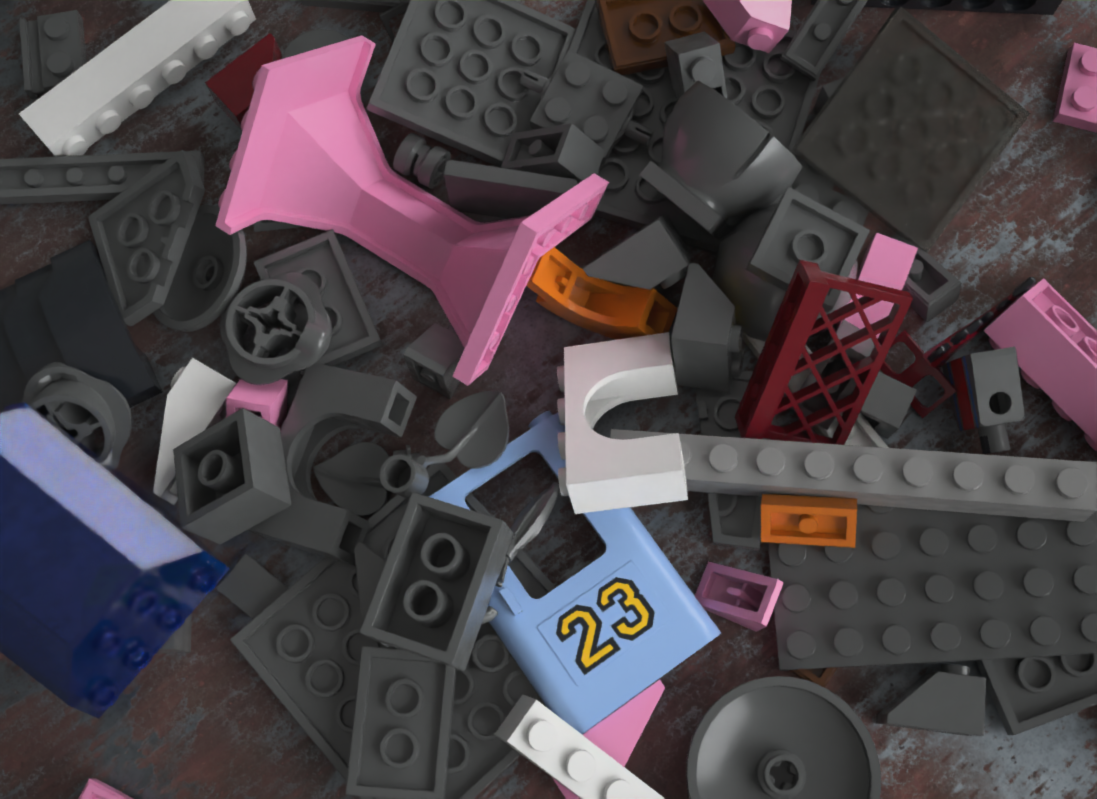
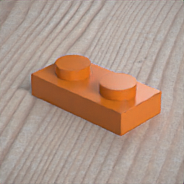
[761,494,857,548]

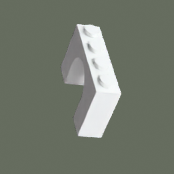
[557,332,688,514]

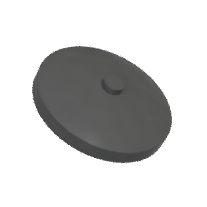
[685,676,881,799]

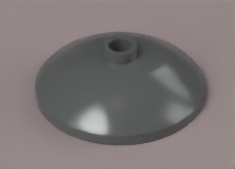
[153,205,247,332]

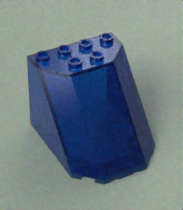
[0,402,230,719]

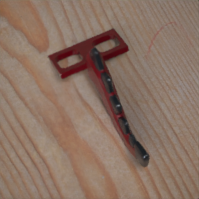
[880,276,1037,419]

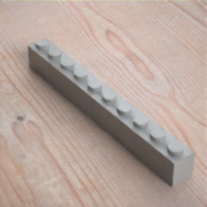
[610,429,1097,522]

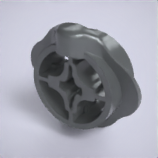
[220,272,332,385]
[12,362,132,492]

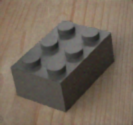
[359,492,513,672]

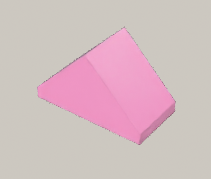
[695,561,783,632]

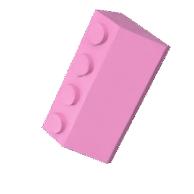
[984,279,1097,451]

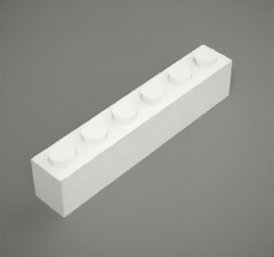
[19,0,256,157]

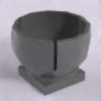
[640,80,802,240]
[712,187,870,342]

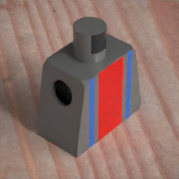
[942,347,1025,454]

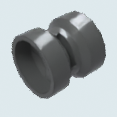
[393,133,451,189]

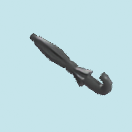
[482,482,560,624]

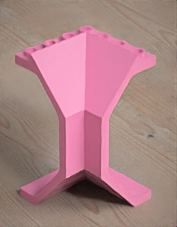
[215,35,609,386]

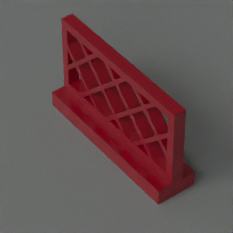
[735,259,913,445]

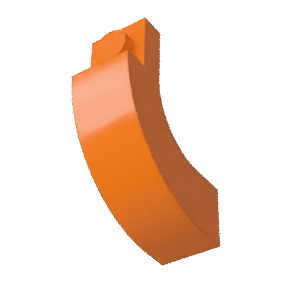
[526,247,678,340]

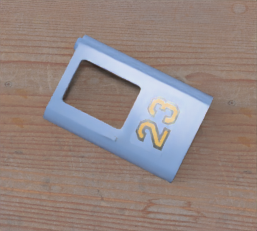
[429,411,721,734]

